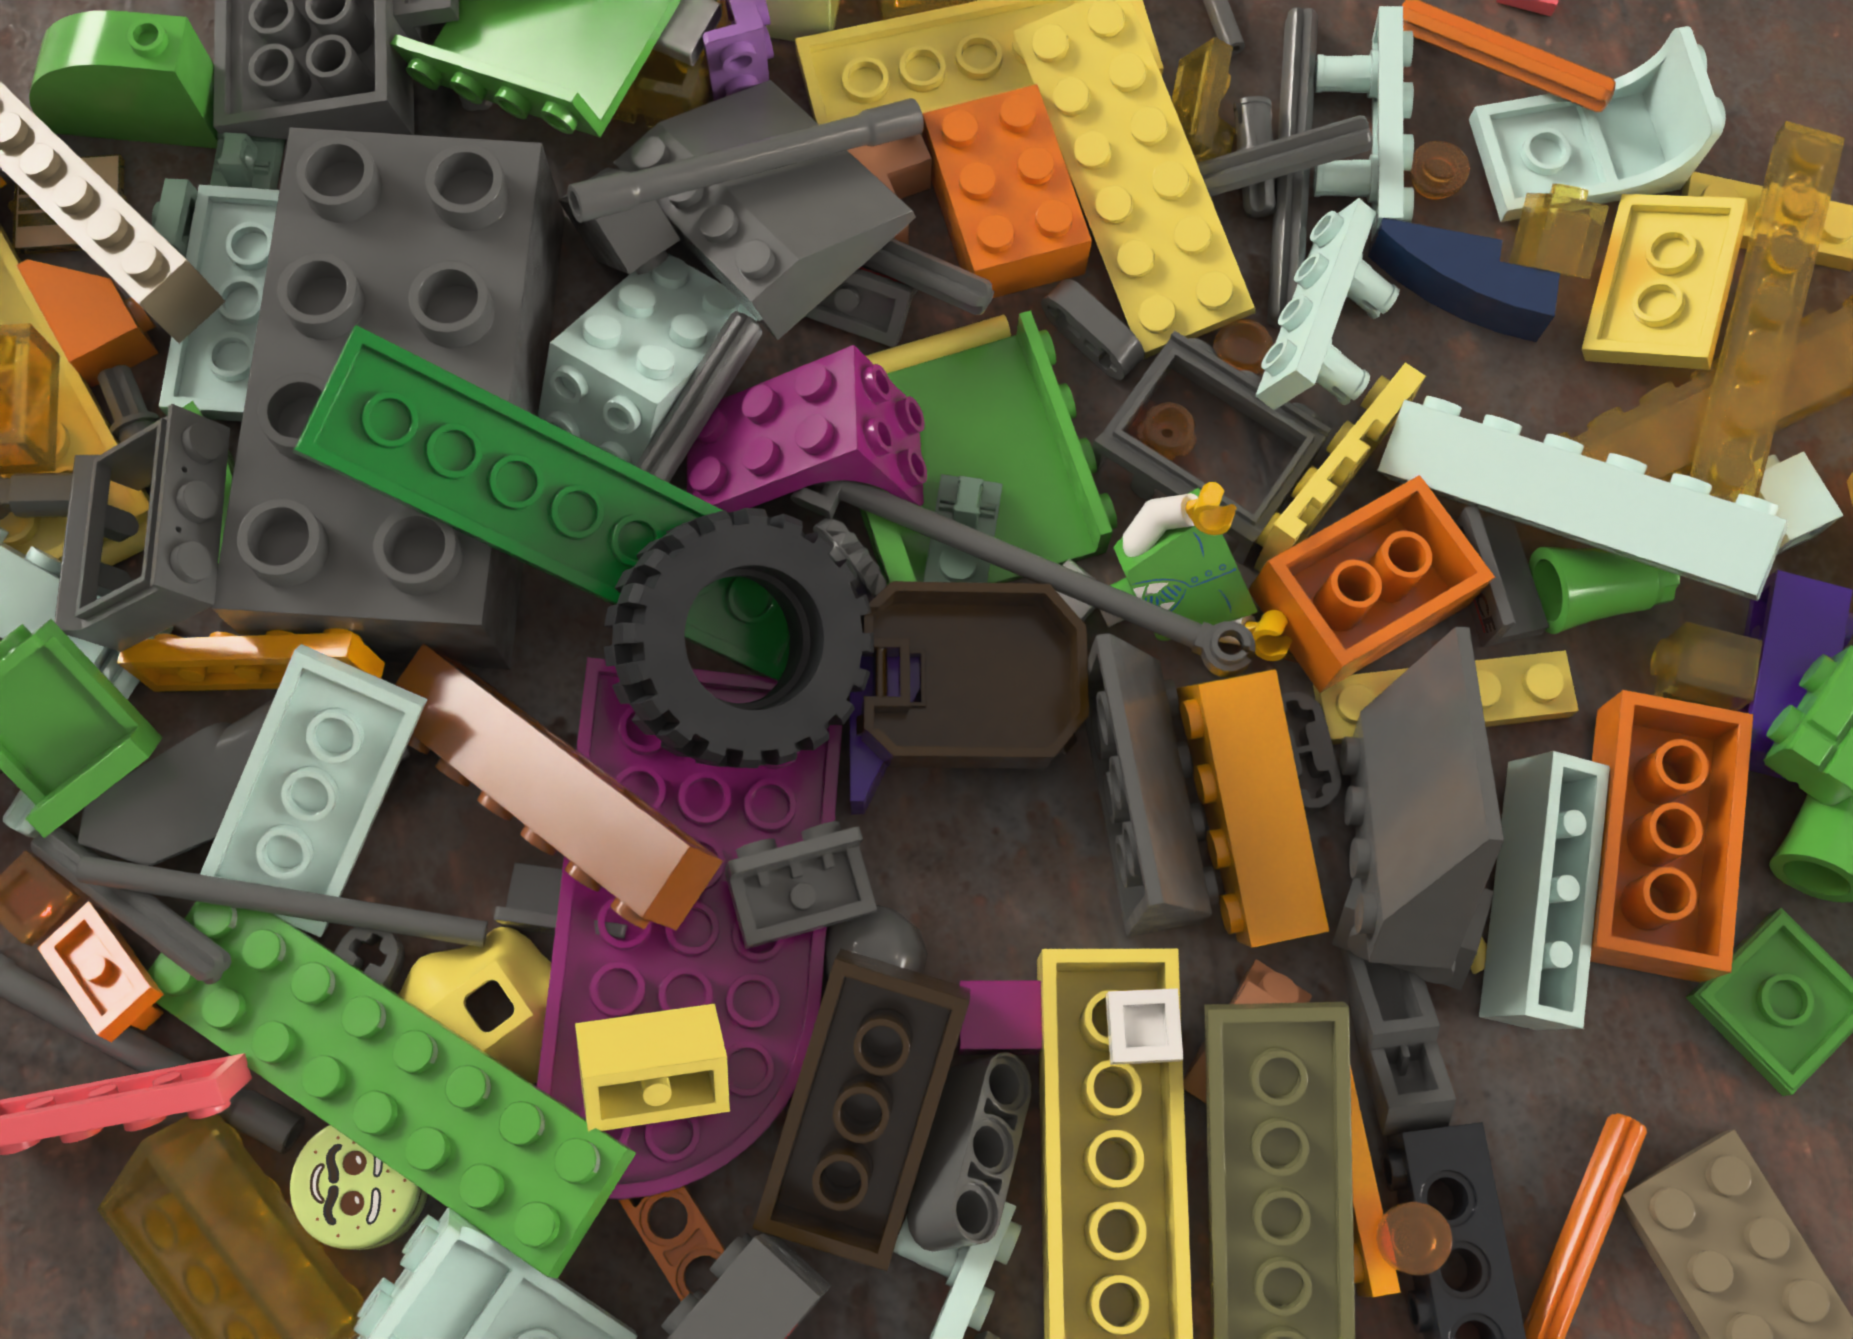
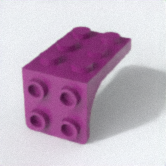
[687,345,927,512]

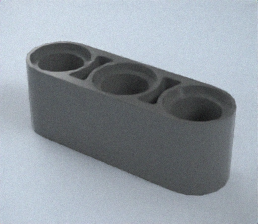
[907,1052,1032,1252]

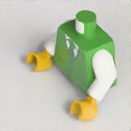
[1100,482,1292,661]

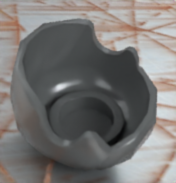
[823,905,928,982]

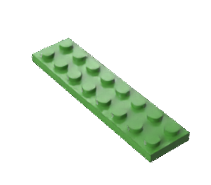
[148,901,636,1279]

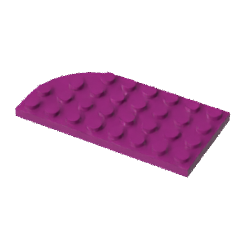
[537,657,842,1200]

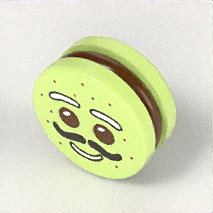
[290,1125,428,1250]

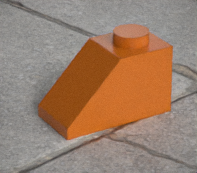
[16,259,158,387]

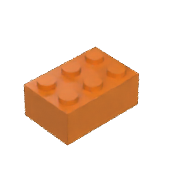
[922,84,1092,298]
[1248,475,1495,693]

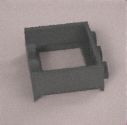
[1092,330,1332,565]
[54,404,230,652]

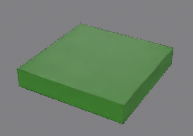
[1685,908,1853,1096]

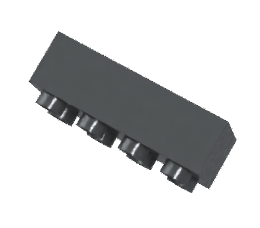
[212,127,565,670]

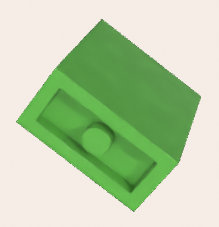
[0,619,163,838]

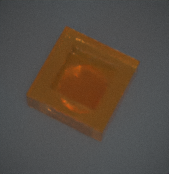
[0,850,81,947]

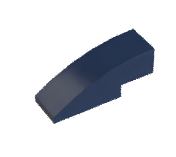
[1368,218,1560,342]

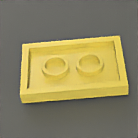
[1582,194,1748,370]

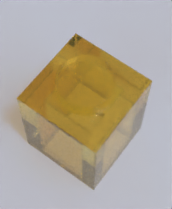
[1509,184,1609,279]
[1650,622,1763,711]

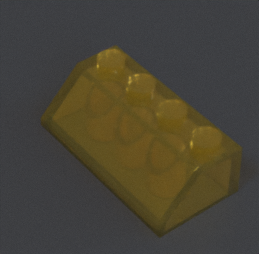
[97,1114,365,1339]

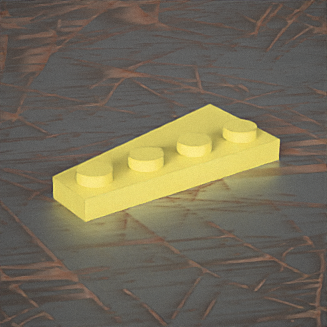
[1254,362,1426,572]

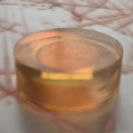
[1376,1202,1452,1275]

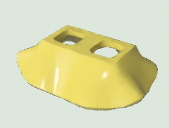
[398,927,551,1084]

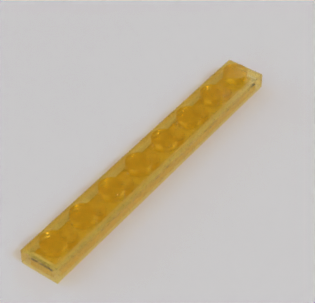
[1690,120,1845,503]

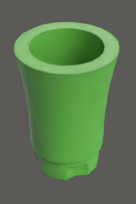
[1528,547,1680,634]
[1769,793,1853,903]

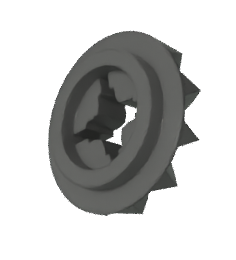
[813,517,887,603]

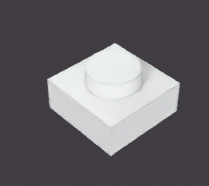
[1106,988,1183,1065]

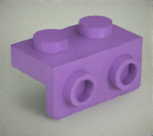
[702,0,774,101]

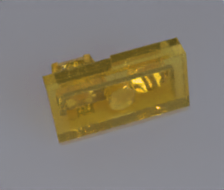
[1172,37,1235,162]

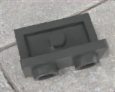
[725,821,877,949]

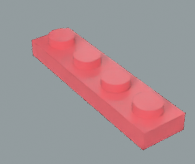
[0,1053,252,1155]

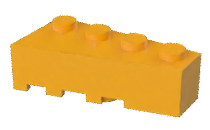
[1176,669,1329,948]

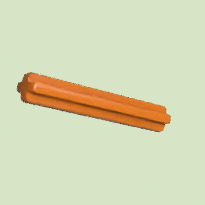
[1402,0,1616,113]
[1523,1113,1647,1339]

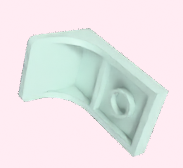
[1469,26,1726,222]
[538,254,757,466]
[353,1207,637,1339]

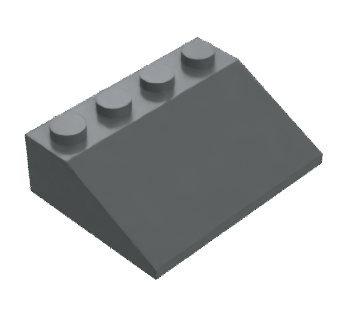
[213,0,415,139]
[613,80,916,340]
[1340,627,1504,969]
[1084,633,1219,937]

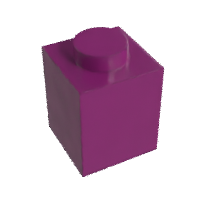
[958,980,1042,1055]

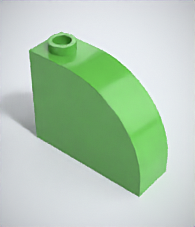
[29,10,218,149]

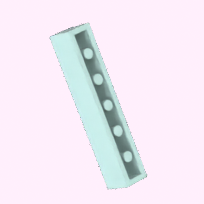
[1377,396,1787,601]

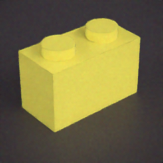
[575,1004,730,1132]

